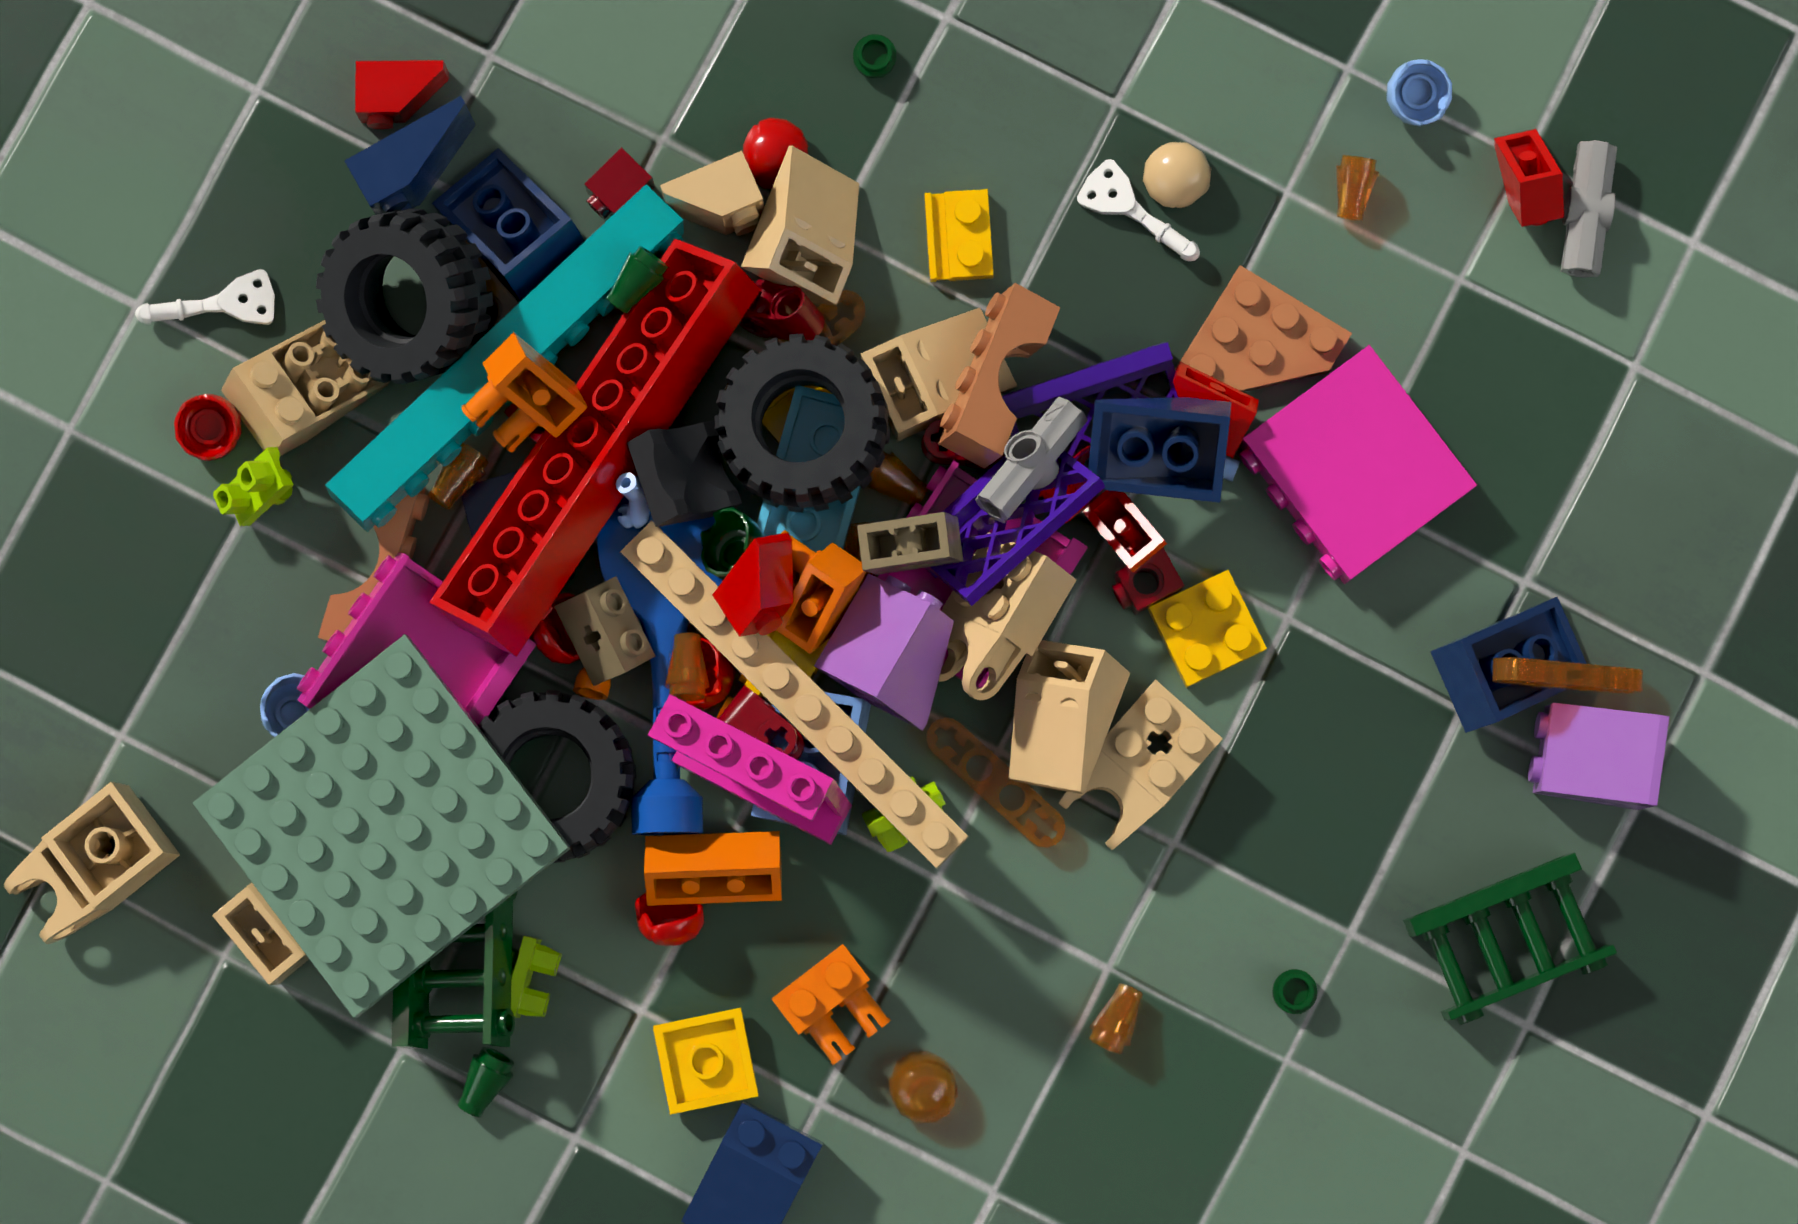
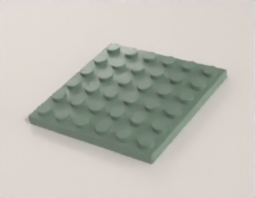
[193,634,571,1018]

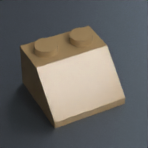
[660,151,764,236]

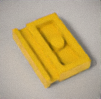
[924,189,993,282]

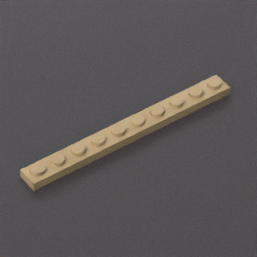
[620,521,969,869]

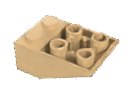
[741,146,859,305]
[861,308,1017,441]
[221,320,390,456]
[1009,640,1130,795]
[212,883,309,985]

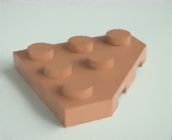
[1175,265,1352,391]

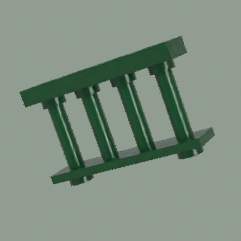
[1403,853,1617,1025]
[392,891,518,1049]

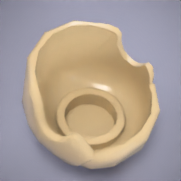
[1143,142,1211,208]

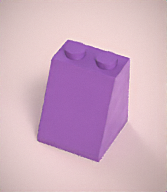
[814,574,954,731]
[1528,703,1670,810]

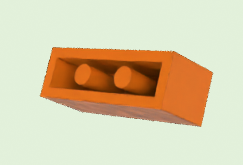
[644,831,782,906]

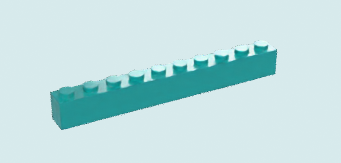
[325,184,684,532]

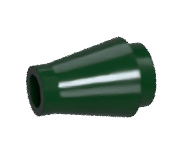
[606,246,668,314]
[457,1047,514,1117]

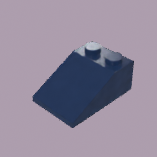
[344,96,476,215]
[432,148,585,302]
[1088,397,1232,503]
[1430,597,1593,733]
[681,1101,823,1224]

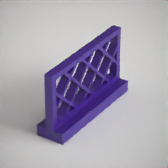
[1001,342,1178,456]
[925,451,1106,606]

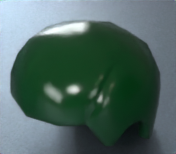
[700,507,763,580]

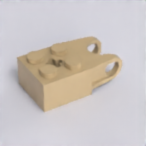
[938,532,1076,701]
[1058,679,1223,850]
[4,782,180,944]

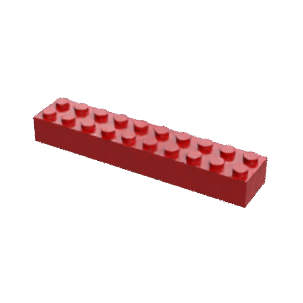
[429,238,761,657]

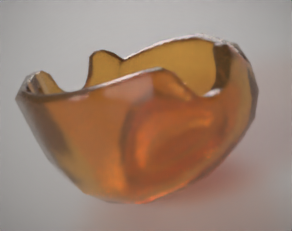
[889,1051,958,1124]

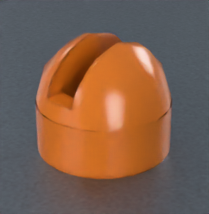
[573,668,611,700]

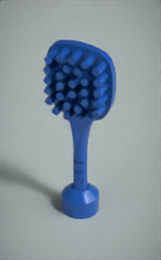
[597,476,723,835]

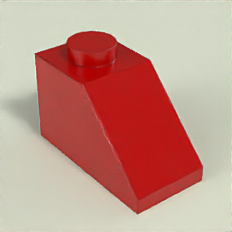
[355,60,449,129]
[1494,129,1564,227]
[1173,361,1259,458]
[1082,490,1167,572]
[712,533,794,637]

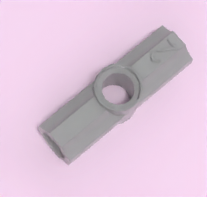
[1560,140,1617,278]
[975,397,1088,523]

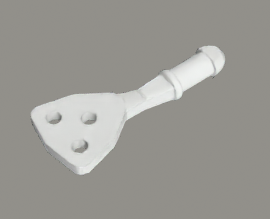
[1077,159,1200,262]
[135,269,275,325]

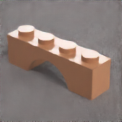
[939,283,1060,469]
[318,487,429,642]

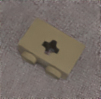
[857,512,963,575]
[554,576,655,686]

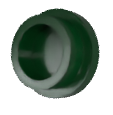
[853,34,896,78]
[1272,969,1318,1014]

